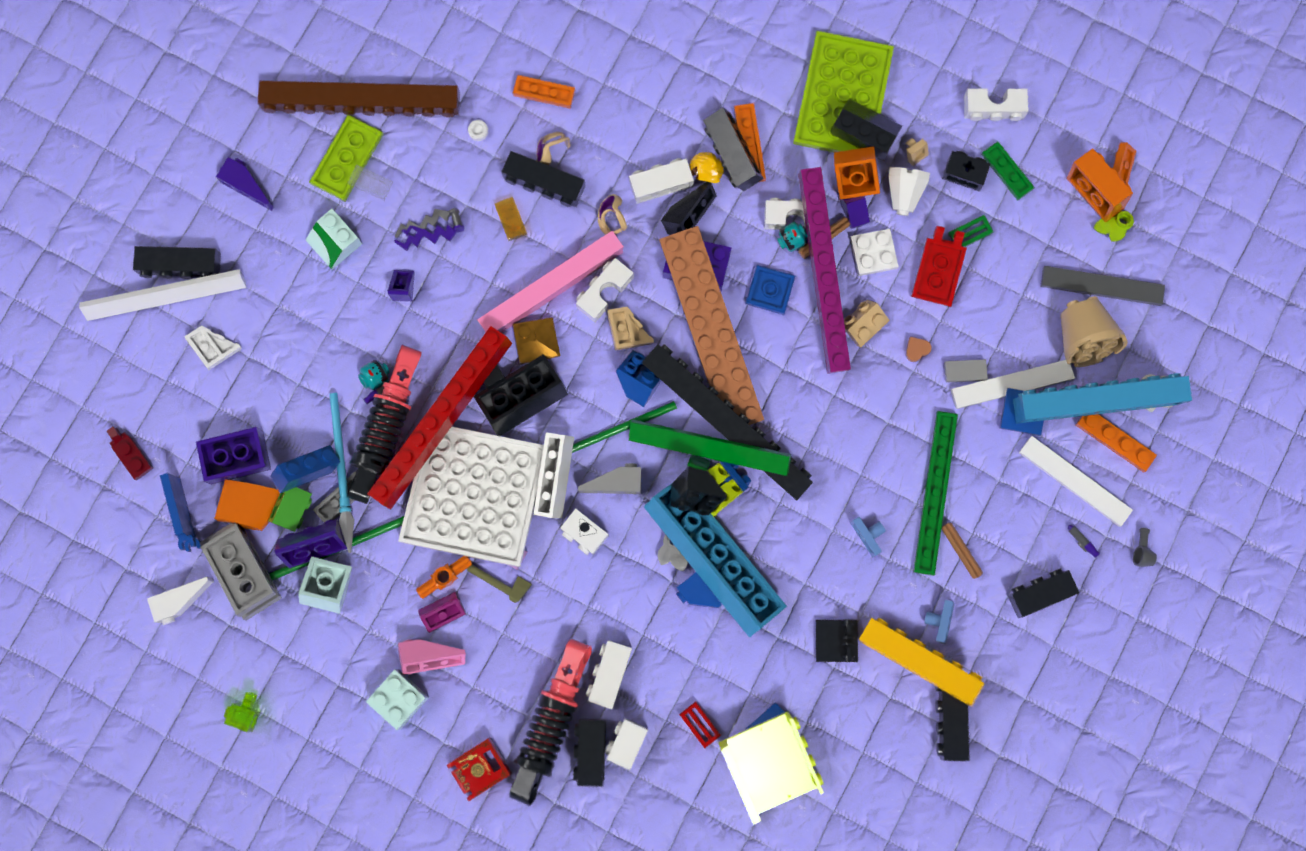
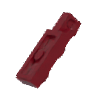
[106,426,153,481]

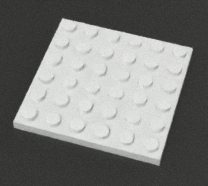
[398,427,544,567]

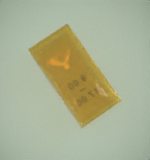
[494,197,527,241]

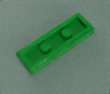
[981,141,1035,201]

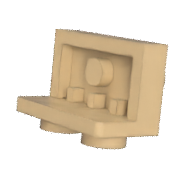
[844,300,890,347]

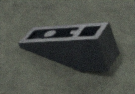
[661,182,717,235]

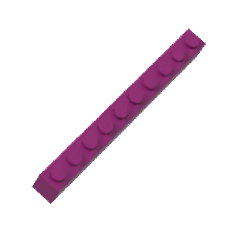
[798,167,851,374]

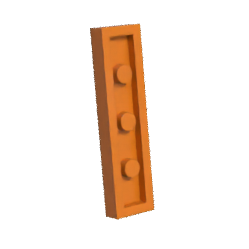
[734,103,766,182]
[1075,414,1157,473]

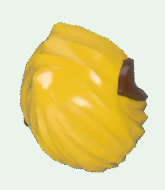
[689,152,724,183]

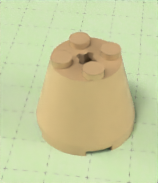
[1060,296,1128,367]

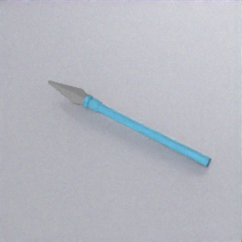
[329,393,354,553]

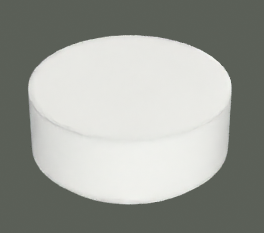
[468,120,488,141]

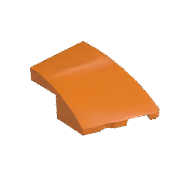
[214,479,280,531]

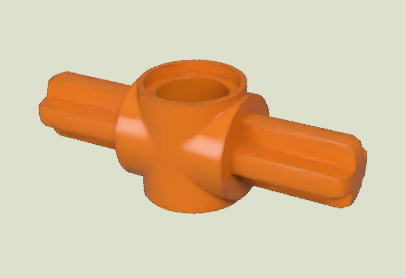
[416,556,472,599]

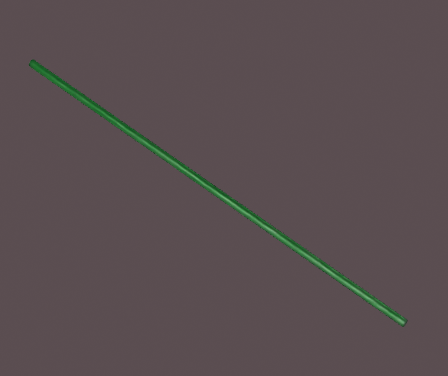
[250,401,677,590]

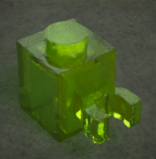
[224,692,260,733]

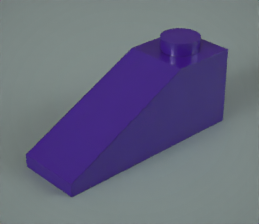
[216,157,274,211]

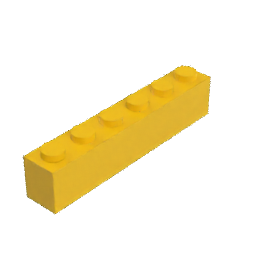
[859,618,985,707]

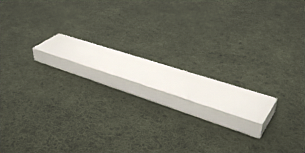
[951,360,1075,409]
[1019,436,1133,527]

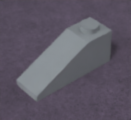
[578,463,641,494]

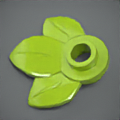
[1094,211,1134,242]

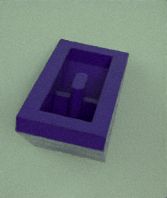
[837,192,870,229]
[387,270,414,302]

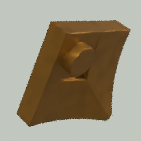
[513,317,560,365]

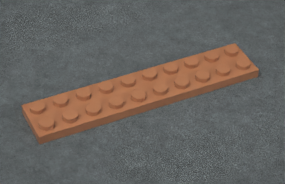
[659,226,764,425]

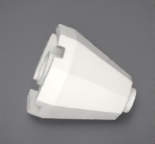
[888,167,930,216]

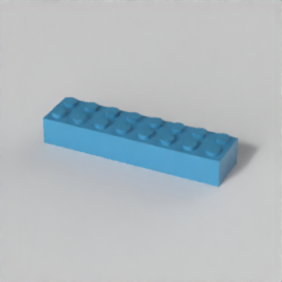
[1013,373,1192,424]
[644,483,787,638]

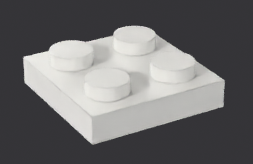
[850,229,899,276]

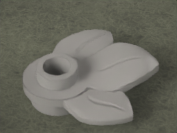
[658,535,688,571]

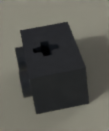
[942,151,991,192]

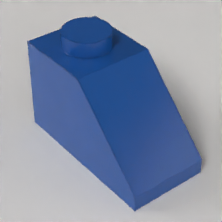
[676,572,722,608]

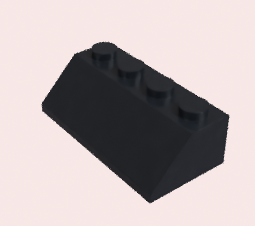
[474,354,568,436]

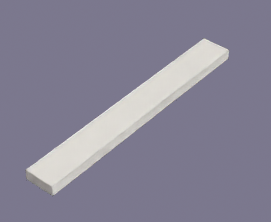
[79,269,246,321]

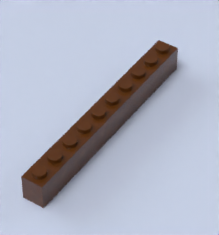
[258,81,460,117]

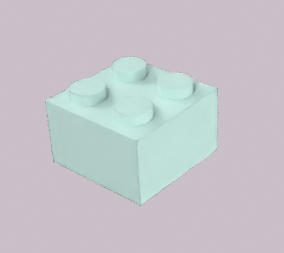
[366,669,429,730]

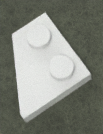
[184,326,242,371]

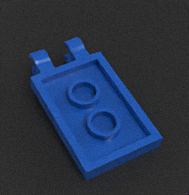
[159,473,201,552]

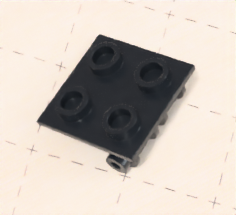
[816,620,858,662]

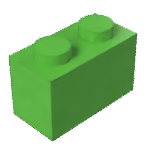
[268,487,312,532]

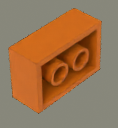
[1066,148,1133,223]

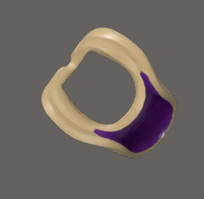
[536,132,571,166]
[598,194,628,235]

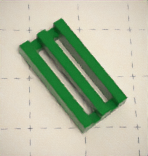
[948,215,994,247]

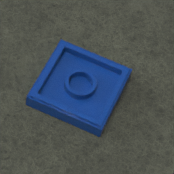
[746,265,795,315]
[999,388,1044,436]

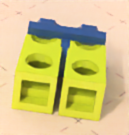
[707,461,751,517]

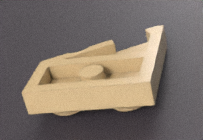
[607,307,654,351]

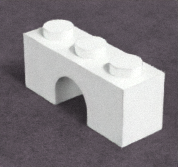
[964,89,1028,121]
[764,198,827,231]
[576,258,634,323]

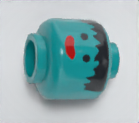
[777,222,807,252]
[358,360,390,390]

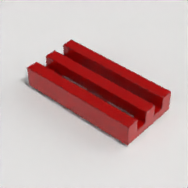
[679,701,721,748]

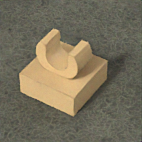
[905,138,929,166]

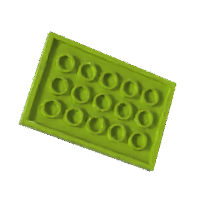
[793,31,894,152]

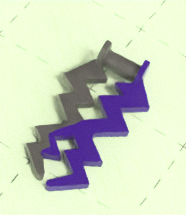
[394,208,464,251]

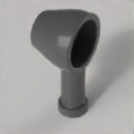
[1133,528,1157,567]

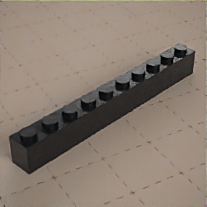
[641,344,813,501]

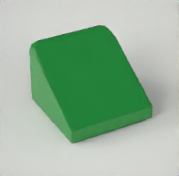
[687,455,710,471]

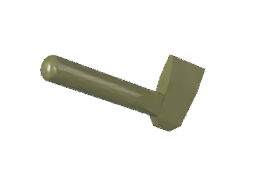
[467,564,532,603]

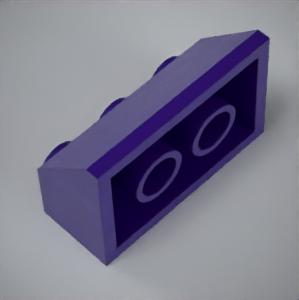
[274,519,347,568]

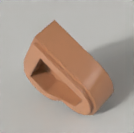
[906,337,932,362]

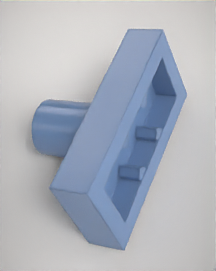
[850,517,886,558]
[924,600,955,644]

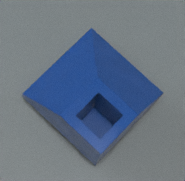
[616,350,661,407]

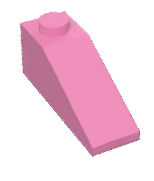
[398,639,466,675]

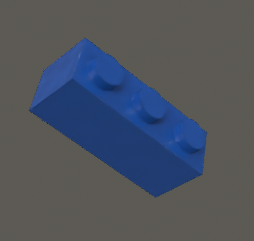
[270,445,340,493]

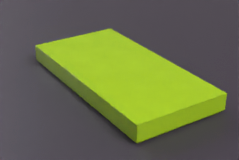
[309,115,384,202]

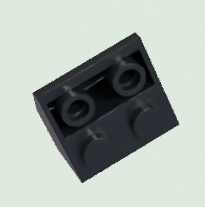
[670,466,727,515]

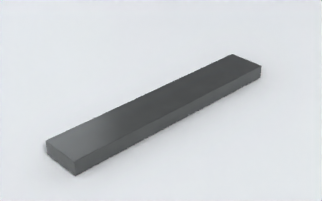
[1041,266,1165,306]

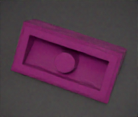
[418,592,466,633]

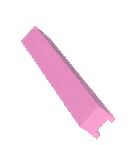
[477,231,624,333]

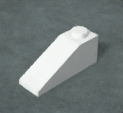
[147,577,214,625]

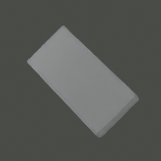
[944,359,988,383]

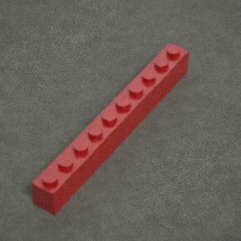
[367,326,512,510]

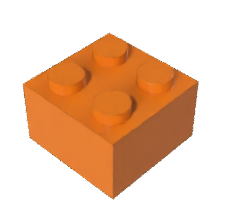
[834,146,880,199]

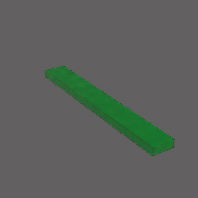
[913,411,958,576]
[628,420,791,476]

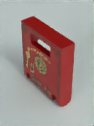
[447,737,512,802]

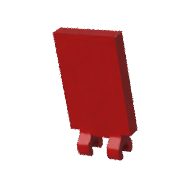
[911,226,967,307]

